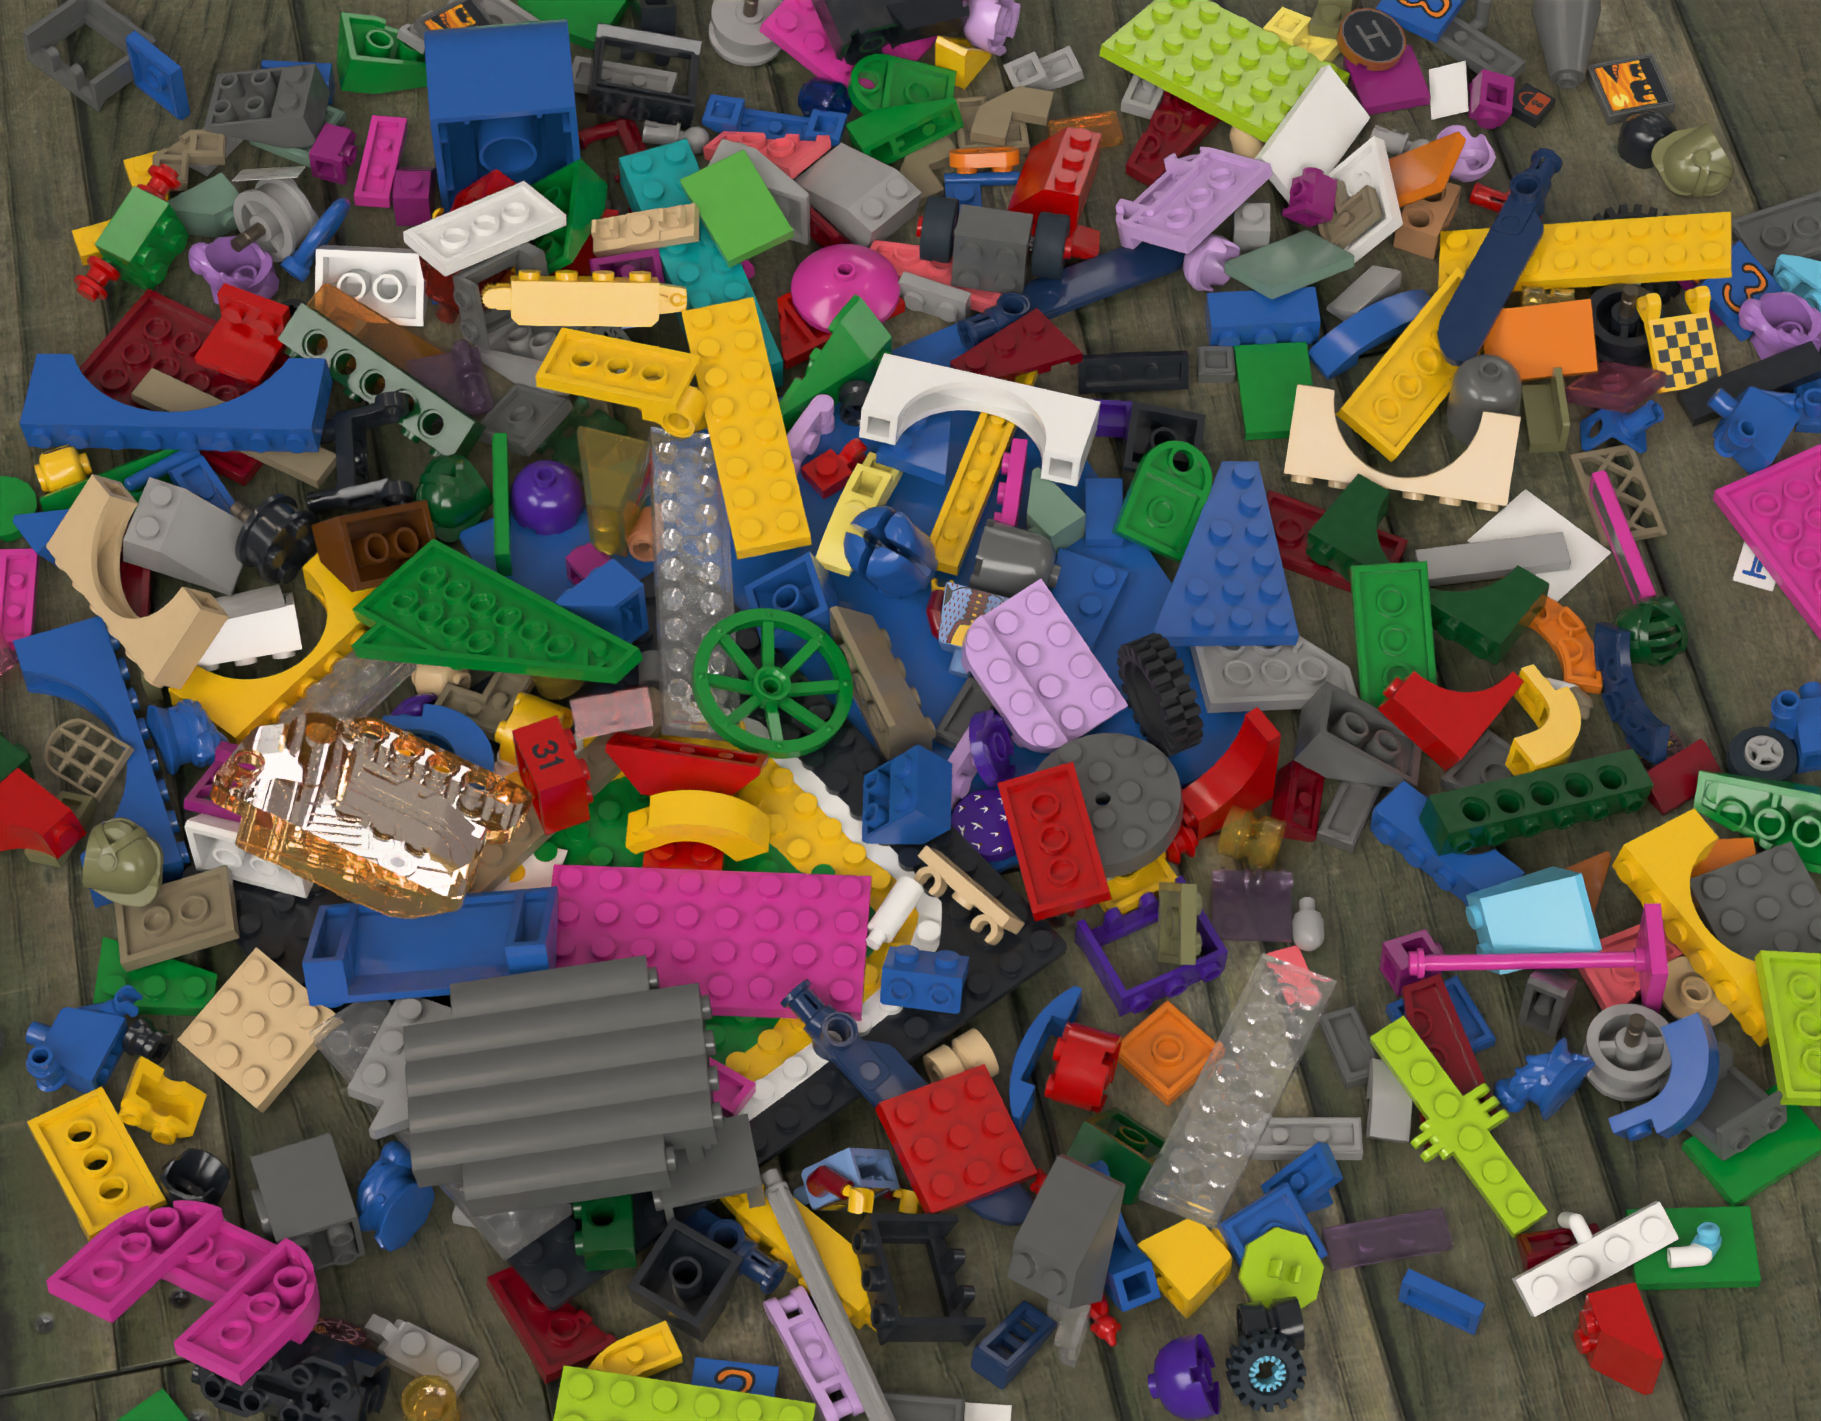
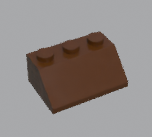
[311,500,436,592]

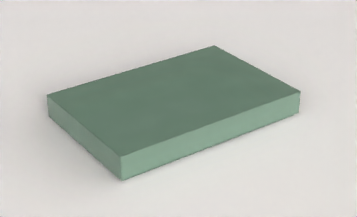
[1224,230,1354,300]

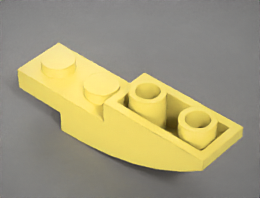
[815,452,903,577]

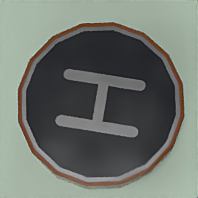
[1336,8,1406,71]

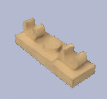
[591,203,699,258]
[914,845,1025,945]

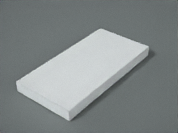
[1255,65,1370,204]
[403,181,567,277]

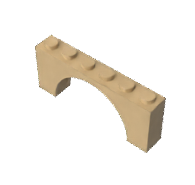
[1284,384,1521,512]
[46,474,229,690]

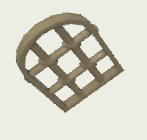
[44,718,135,802]

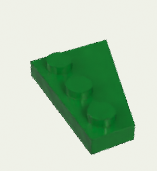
[93,936,219,1016]

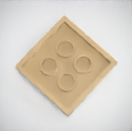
[177,947,343,1113]

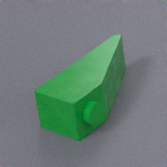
[845,97,964,165]

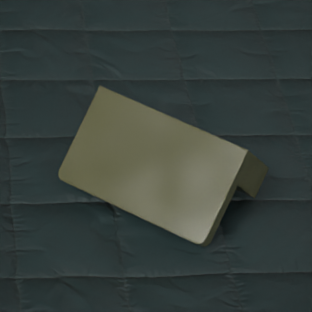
[1521,367,1570,453]

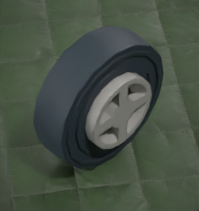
[1726,727,1798,782]

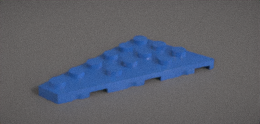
[1153,461,1299,646]

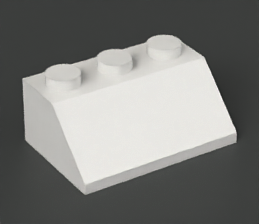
[315,245,430,326]
[197,592,302,672]
[184,813,324,899]

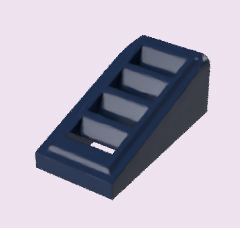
[971,1300,1057,1389]

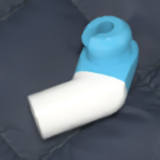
[1667,1222,1722,1268]

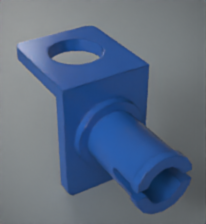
[1580,400,1664,454]

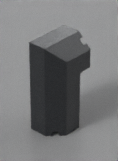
[811,0,970,65]

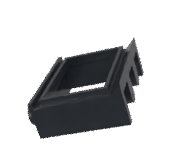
[586,23,702,129]
[852,1213,987,1347]

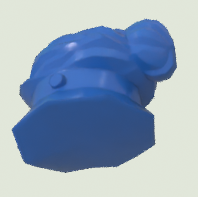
[146,699,229,776]
[1493,1037,1595,1121]
[357,1141,435,1252]

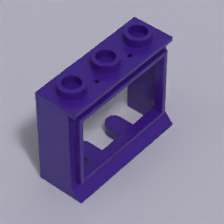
[1074,876,1228,1017]

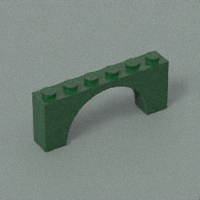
[1306,473,1550,666]

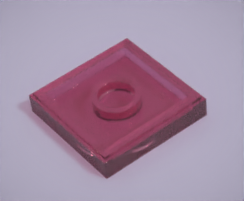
[1565,361,1667,413]

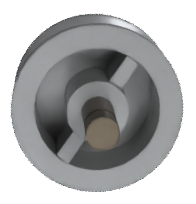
[230,175,319,262]
[1582,1004,1671,1101]

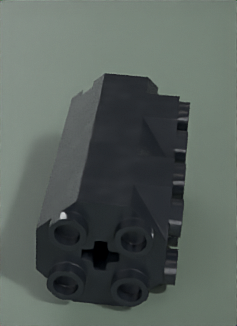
[191,1331,391,1421]

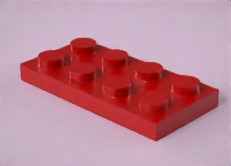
[997,762,1112,921]

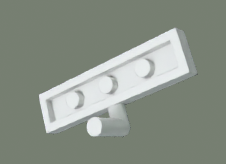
[1512,1201,1679,1317]

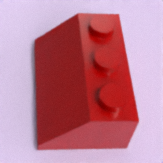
[1007,127,1102,230]

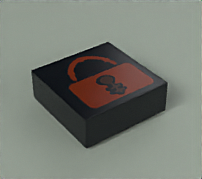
[1511,83,1556,128]

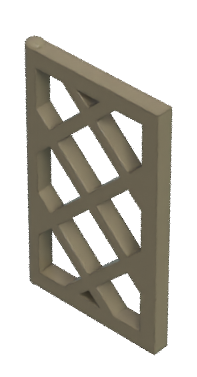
[1569,445,1667,547]

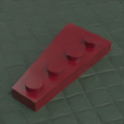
[1402,974,1498,1151]

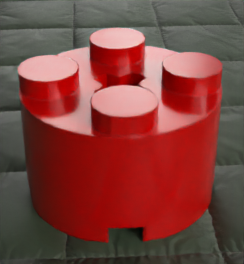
[1044,1022,1122,1114]

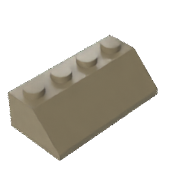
[829,606,936,761]

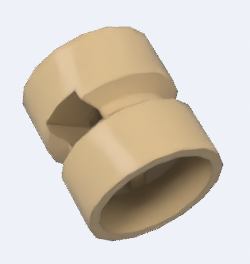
[923,1028,999,1083]

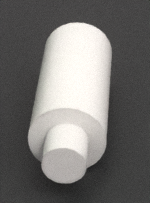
[865,876,924,950]

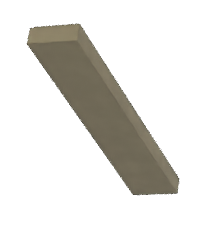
[131,368,337,489]

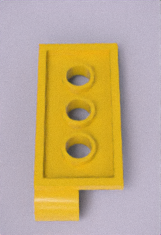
[535,327,708,438]
[27,1086,167,1242]

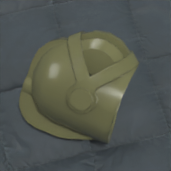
[1651,123,1735,198]
[82,817,164,907]

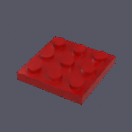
[875,1064,1037,1214]

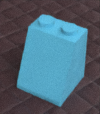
[1465,866,1602,975]

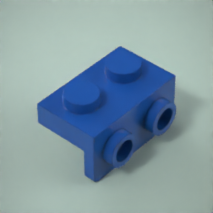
[880,945,970,1014]

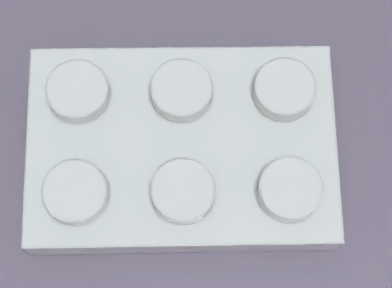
[1327,136,1403,263]

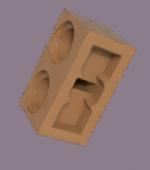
[1393,182,1461,260]

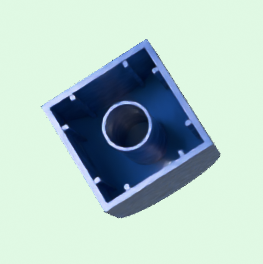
[424,18,581,214]

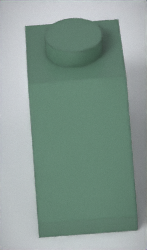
[167,172,240,238]
[1026,467,1086,555]

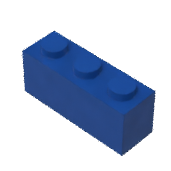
[1205,287,1321,347]

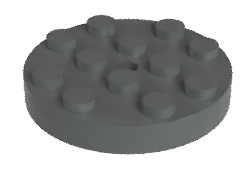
[1035,733,1184,878]

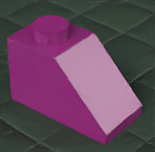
[392,167,437,226]
[589,248,664,283]

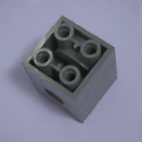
[250,1133,366,1272]

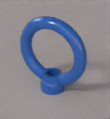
[280,197,351,283]

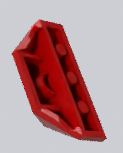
[605,731,768,796]

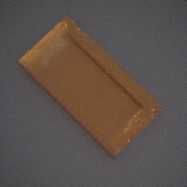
[1047,110,1123,148]

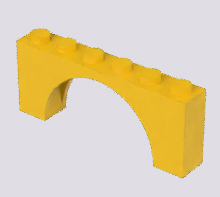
[168,553,377,749]
[1612,808,1769,1047]

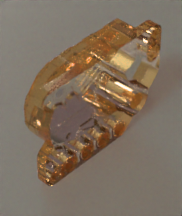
[210,712,532,919]

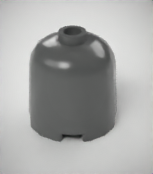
[1446,354,1523,445]
[968,518,1061,598]

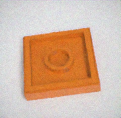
[1118,1000,1225,1106]

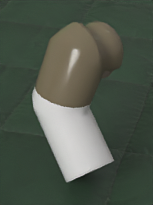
[1548,678,1594,720]

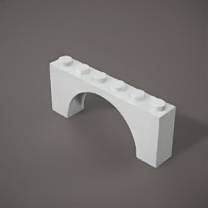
[859,353,1101,486]

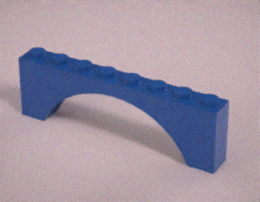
[20,354,333,453]
[13,616,190,908]

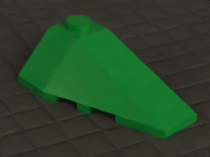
[336,12,427,94]
[779,294,894,435]
[1693,770,1821,874]

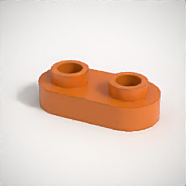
[949,146,1020,174]

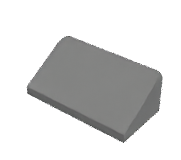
[1326,265,1402,322]

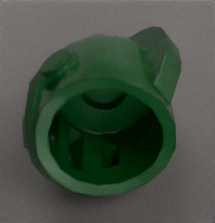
[414,454,493,543]
[1611,595,1688,666]

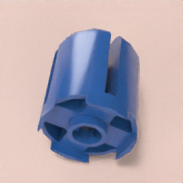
[843,505,938,600]

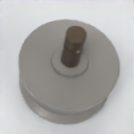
[708,0,783,66]

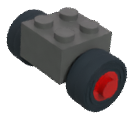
[916,195,1074,294]

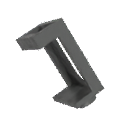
[452,242,549,350]

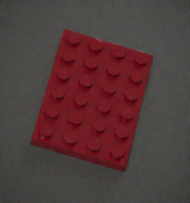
[79,288,291,486]

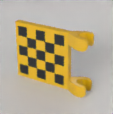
[1636,286,1721,394]

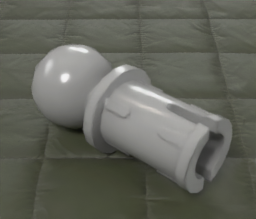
[642,120,710,154]
[1370,125,1430,156]

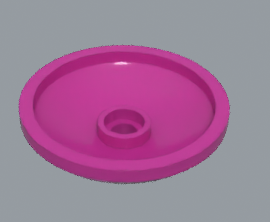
[791,244,900,334]

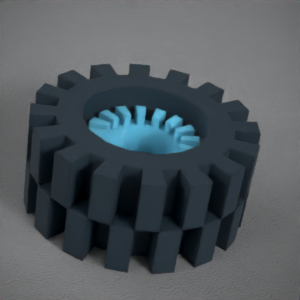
[1225,1328,1306,1412]

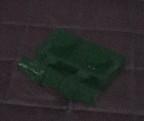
[535,396,628,481]

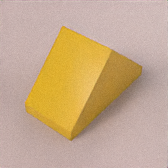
[935,36,992,90]

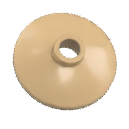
[1662,956,1731,1026]

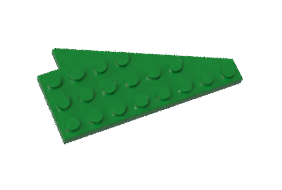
[351,539,643,684]

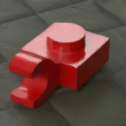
[801,438,867,500]

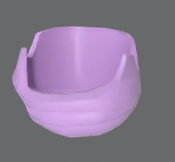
[1436,125,1496,183]
[1183,234,1240,292]

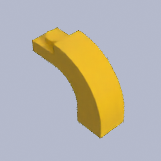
[1505,664,1581,776]
[625,790,771,862]

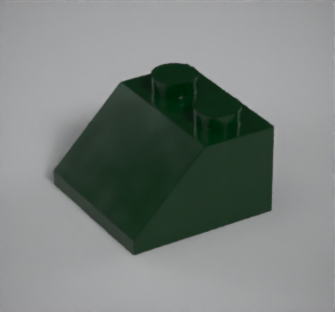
[1066,1107,1182,1206]

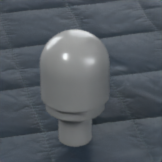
[1292,897,1325,951]

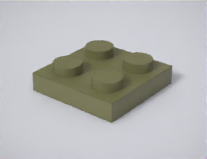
[1158,882,1202,965]

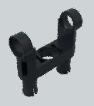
[306,391,414,515]

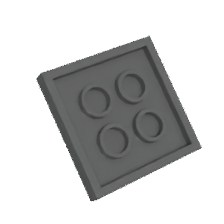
[1690,841,1821,961]

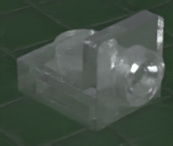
[1047,1299,1091,1367]

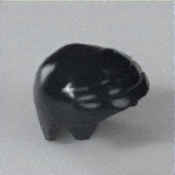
[1617,110,1677,169]
[159,1148,230,1208]

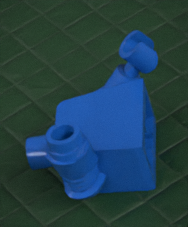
[1707,386,1821,475]
[1769,681,1821,774]
[25,985,143,1094]

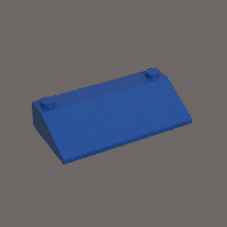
[302,886,558,1008]

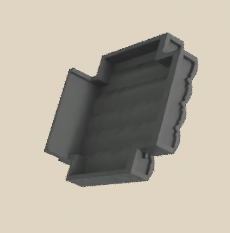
[403,955,724,1217]

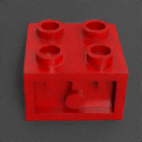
[194,283,291,386]

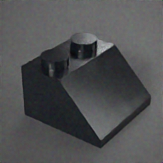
[1121,401,1206,472]
[627,1218,744,1343]

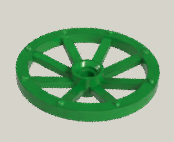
[691,608,853,759]

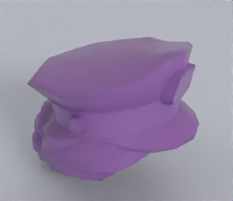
[188,236,280,304]
[1739,292,1821,360]

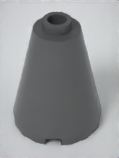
[1531,0,1601,89]

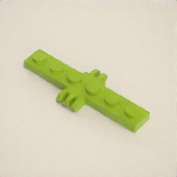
[1369,1015,1548,1238]

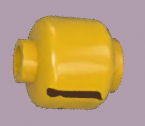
[34,444,93,493]

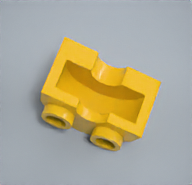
[495,692,577,766]
[118,1056,207,1145]

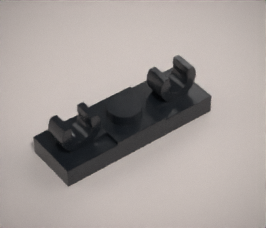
[1078,350,1189,394]

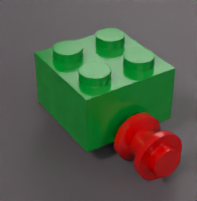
[74,164,190,302]

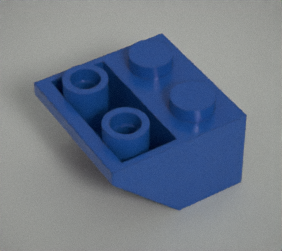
[555,558,649,644]
[861,744,952,844]

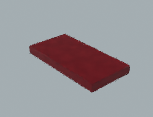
[1266,490,1408,593]

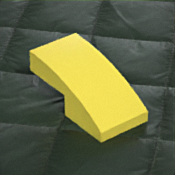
[1263,7,1341,63]

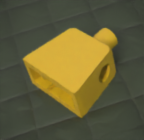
[1137,1217,1233,1319]

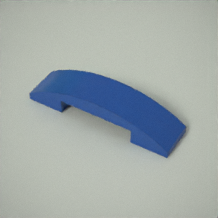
[702,94,848,147]
[1308,289,1431,380]
[1008,986,1082,1136]

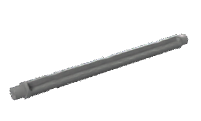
[760,1169,896,1421]

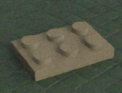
[114,865,240,972]

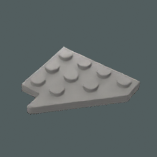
[1190,636,1358,713]
[347,997,453,1140]

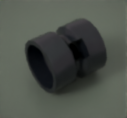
[1236,1296,1305,1351]

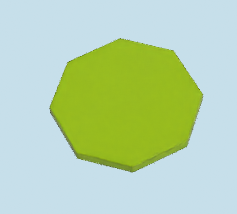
[1238,1227,1324,1309]

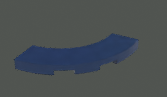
[1594,622,1670,764]

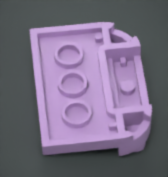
[1115,147,1272,254]
[961,579,1128,754]

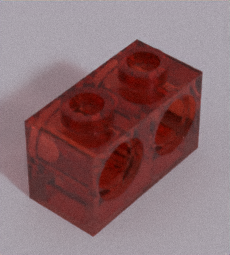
[570,685,655,739]

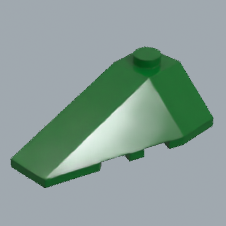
[530,158,608,275]

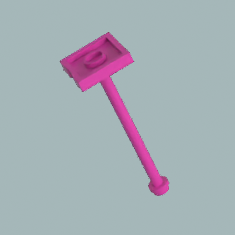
[1408,903,1668,1014]

